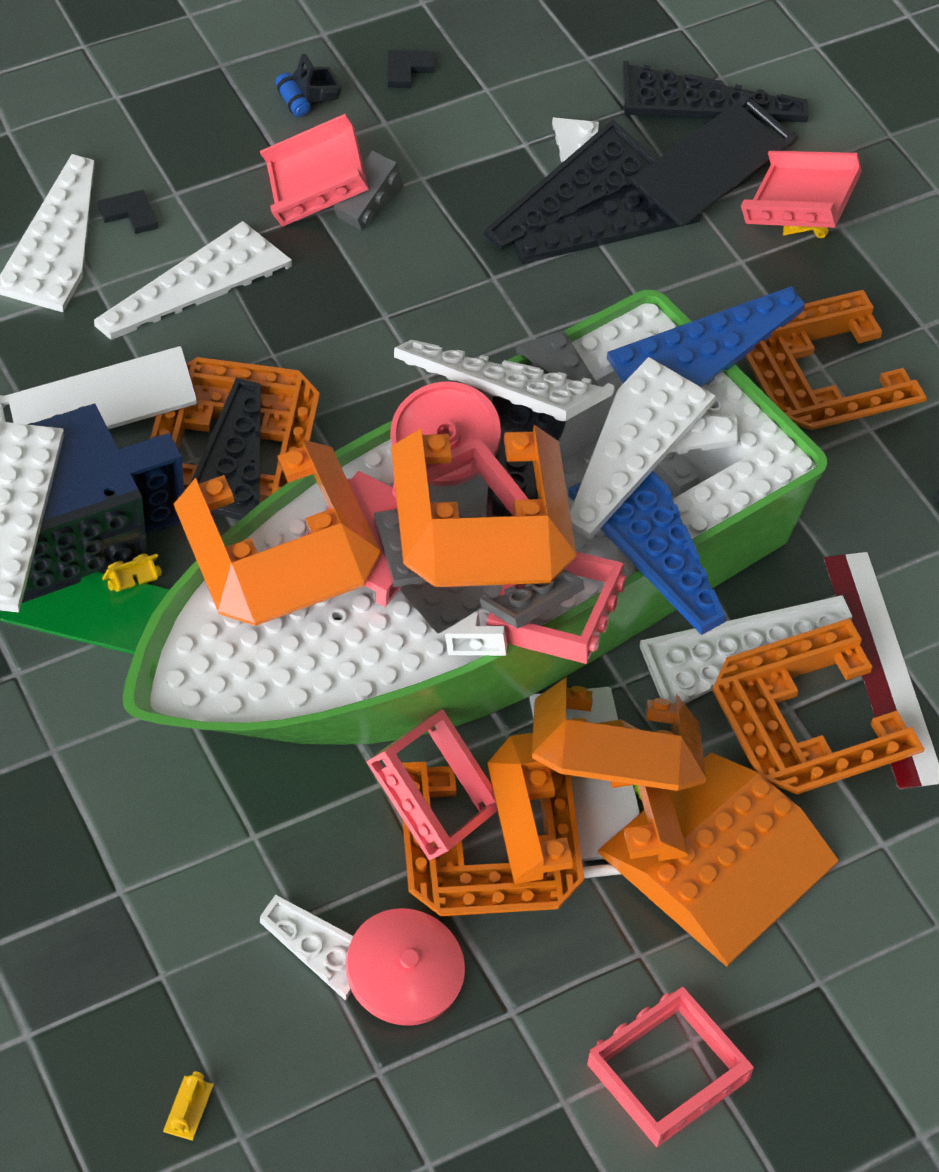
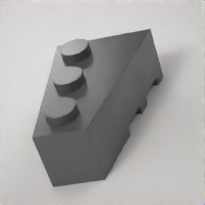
[334,151,403,231]

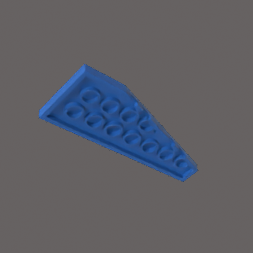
[607,286,805,387]
[568,471,725,635]

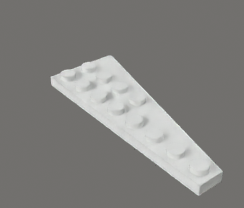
[94,221,292,340]
[394,340,614,421]
[640,595,852,704]

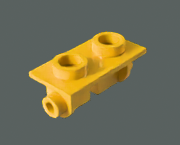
[102,554,162,592]
[163,1071,214,1141]

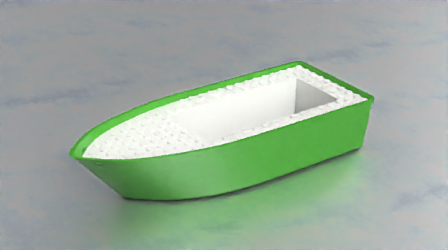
[123,290,827,745]

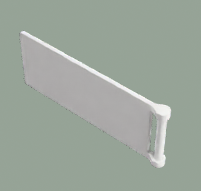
[0,346,197,429]
[530,687,640,878]

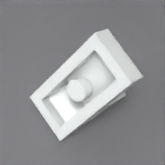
[445,611,507,655]

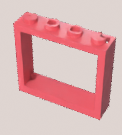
[392,438,529,516]
[487,551,627,664]
[366,709,498,861]
[587,987,754,1148]

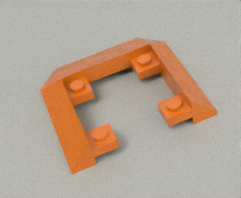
[745,290,927,430]
[150,357,320,501]
[391,425,577,587]
[174,439,381,626]
[712,618,925,794]
[532,677,706,791]
[487,719,688,884]
[402,761,584,916]

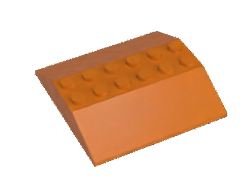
[598,752,839,967]

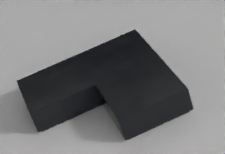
[388,50,434,88]
[97,190,158,234]

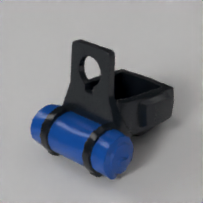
[275,54,342,118]

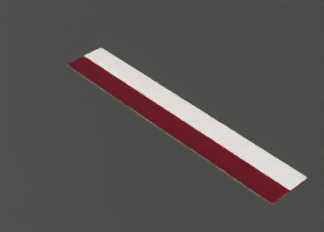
[824,552,939,789]

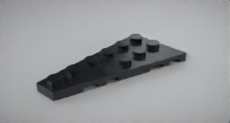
[190,377,261,520]

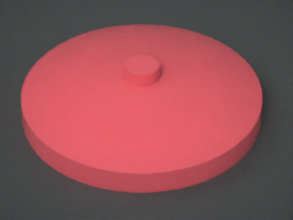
[390,382,501,486]
[345,908,465,1025]

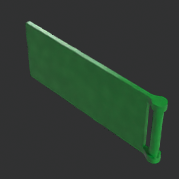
[0,572,170,655]

